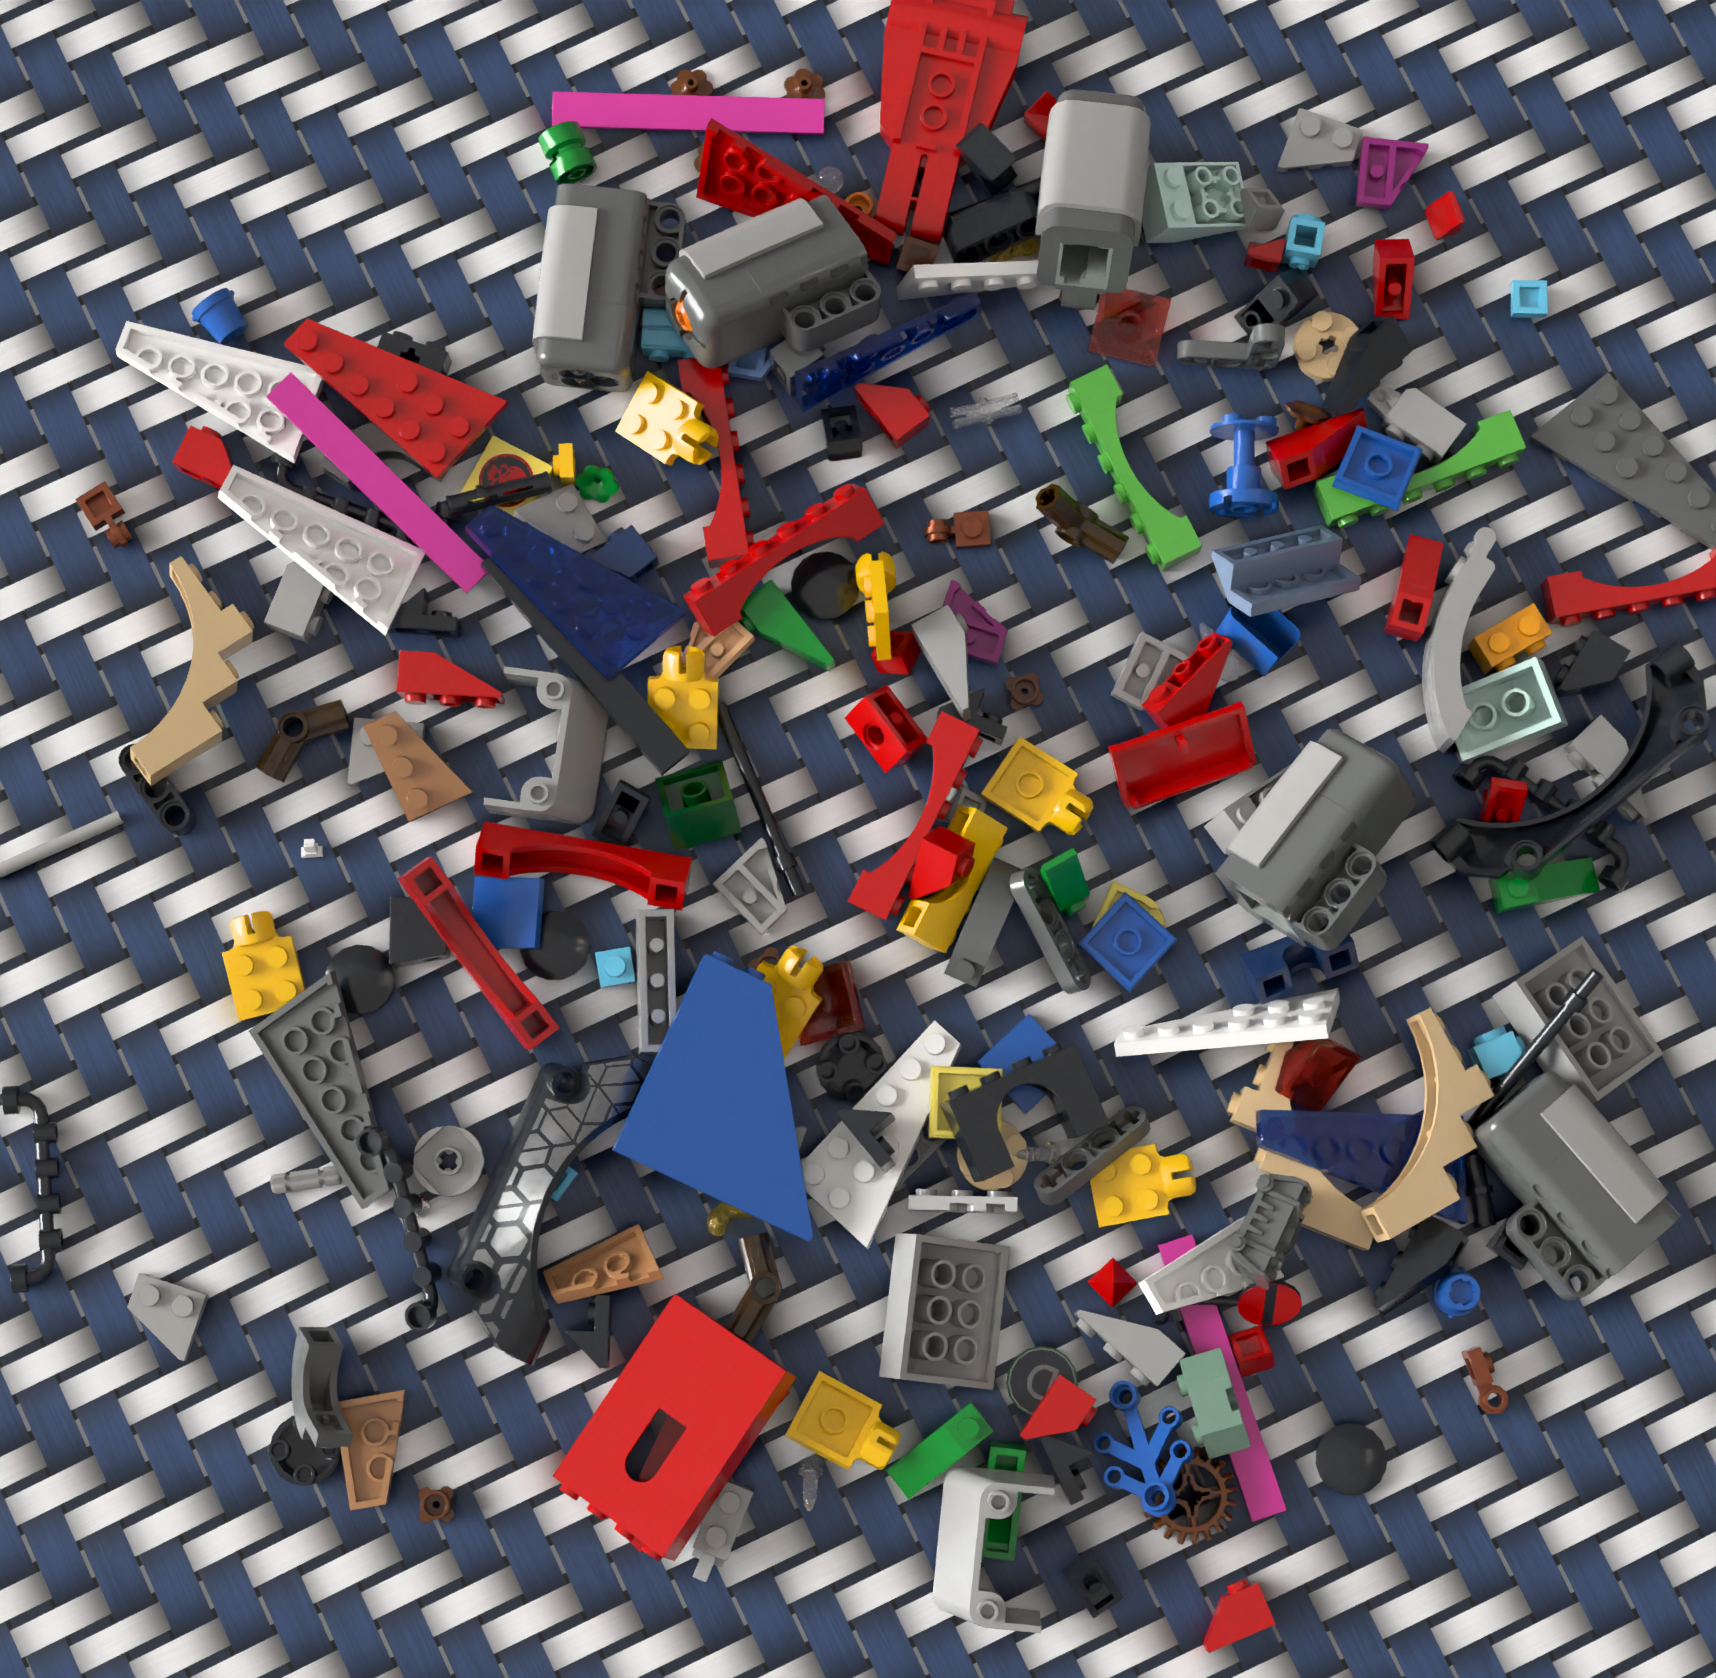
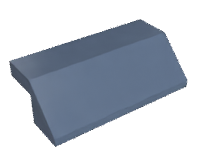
[1211,525,1361,617]

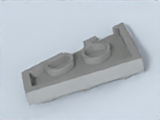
[908,1189,1018,1214]

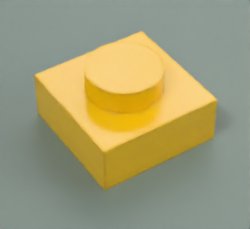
[553,443,576,486]

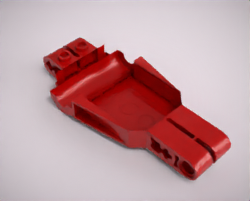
[875,0,1029,245]

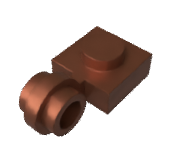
[75,481,133,549]
[924,510,991,550]
[1461,1347,1508,1414]

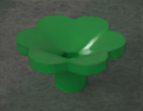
[575,465,619,503]

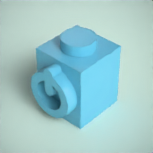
[1281,214,1326,270]
[1467,1026,1526,1080]

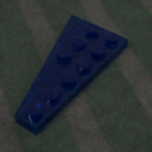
[794,292,982,412]
[465,505,686,681]
[1256,1110,1467,1224]

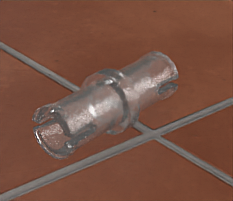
[949,392,1022,430]

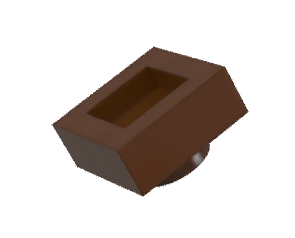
[896,234,939,272]

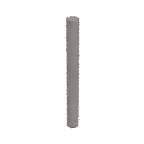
[0,811,124,878]

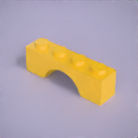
[896,805,1008,953]

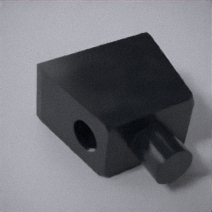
[389,897,450,967]

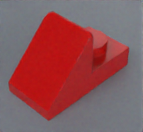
[1479,777,1528,823]

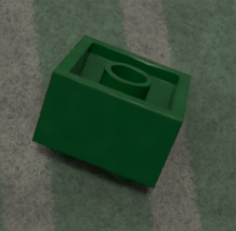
[655,760,742,851]

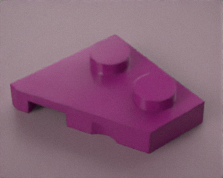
[1355,137,1429,210]
[942,580,1008,666]

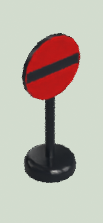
[1152,1280,1302,1326]

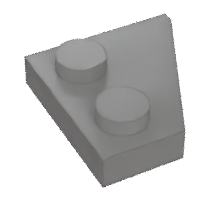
[127,1273,209,1361]

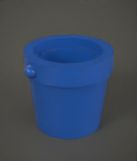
[192,288,248,345]
[1432,1267,1480,1319]

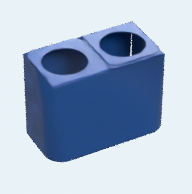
[1215,605,1301,677]

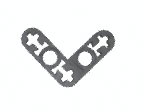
[1177,323,1285,369]

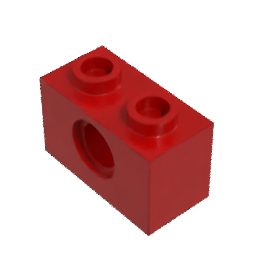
[845,685,928,773]

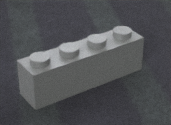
[635,909,676,1055]

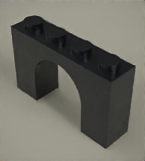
[940,1042,1109,1182]

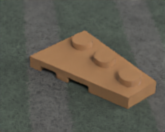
[363,711,473,821]
[543,1224,664,1304]
[338,1390,407,1511]

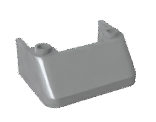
[483,666,609,825]
[933,1466,1056,1633]

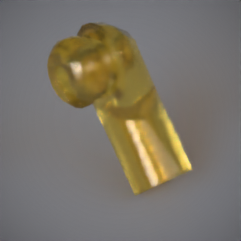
[989,237,1039,262]
[706,1202,754,1236]

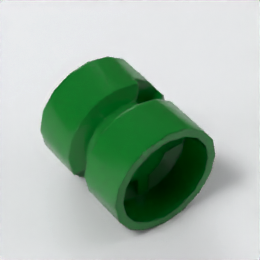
[538,121,597,185]

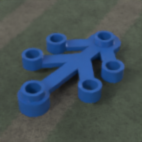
[1093,1381,1194,1517]

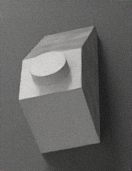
[911,605,971,722]

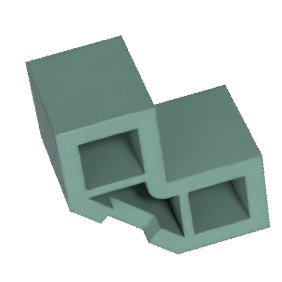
[1176,1347,1251,1459]

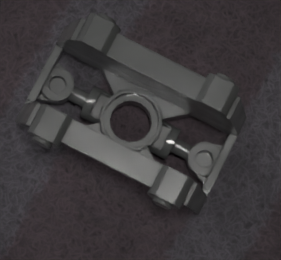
[1228,1173,1313,1290]

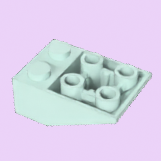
[1142,162,1248,243]

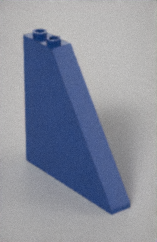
[612,951,813,1242]

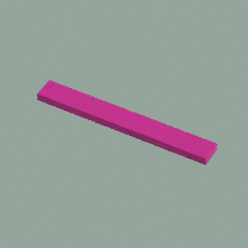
[552,92,825,135]
[266,372,487,594]
[1158,1234,1286,1522]

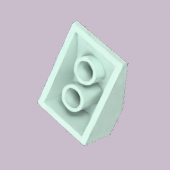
[1455,657,1568,762]

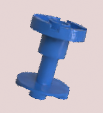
[1209,413,1279,518]

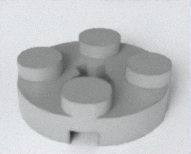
[413,1126,486,1197]

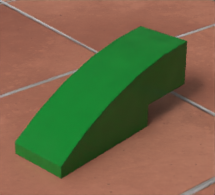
[982,1440,1026,1561]

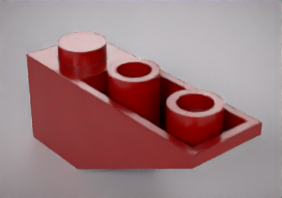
[1265,408,1367,490]
[1383,534,1444,642]
[1141,632,1233,729]
[396,650,505,709]

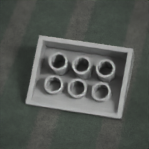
[1492,936,1663,1104]
[879,1233,1009,1390]

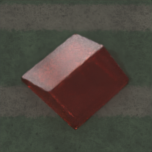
[1088,288,1171,367]
[799,960,865,1046]
[1275,1038,1361,1113]

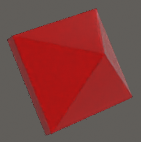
[1087,1258,1138,1308]

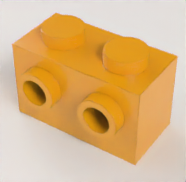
[1467,603,1552,675]

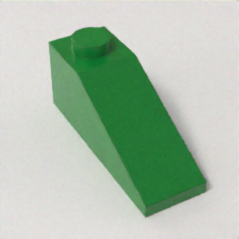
[739,579,835,672]
[1039,848,1090,917]
[1488,857,1600,914]
[886,1402,993,1499]

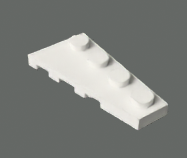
[896,260,1039,300]
[1138,1216,1284,1315]

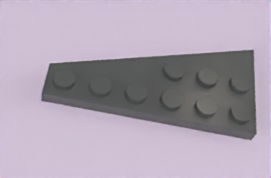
[1528,373,1716,550]
[249,971,394,1209]

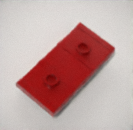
[1108,701,1257,810]

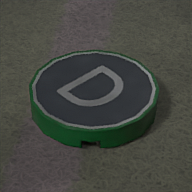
[1006,1346,1078,1416]

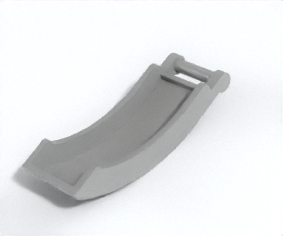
[1422,527,1496,753]

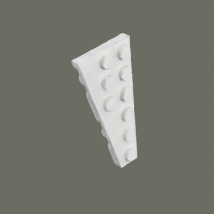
[115,321,324,464]
[218,465,425,636]
[1114,988,1340,1057]
[801,1020,962,1250]

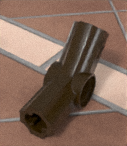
[1035,483,1129,564]
[256,699,351,783]
[725,1232,782,1343]

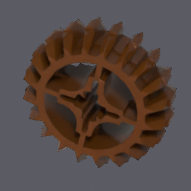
[1140,1446,1238,1545]

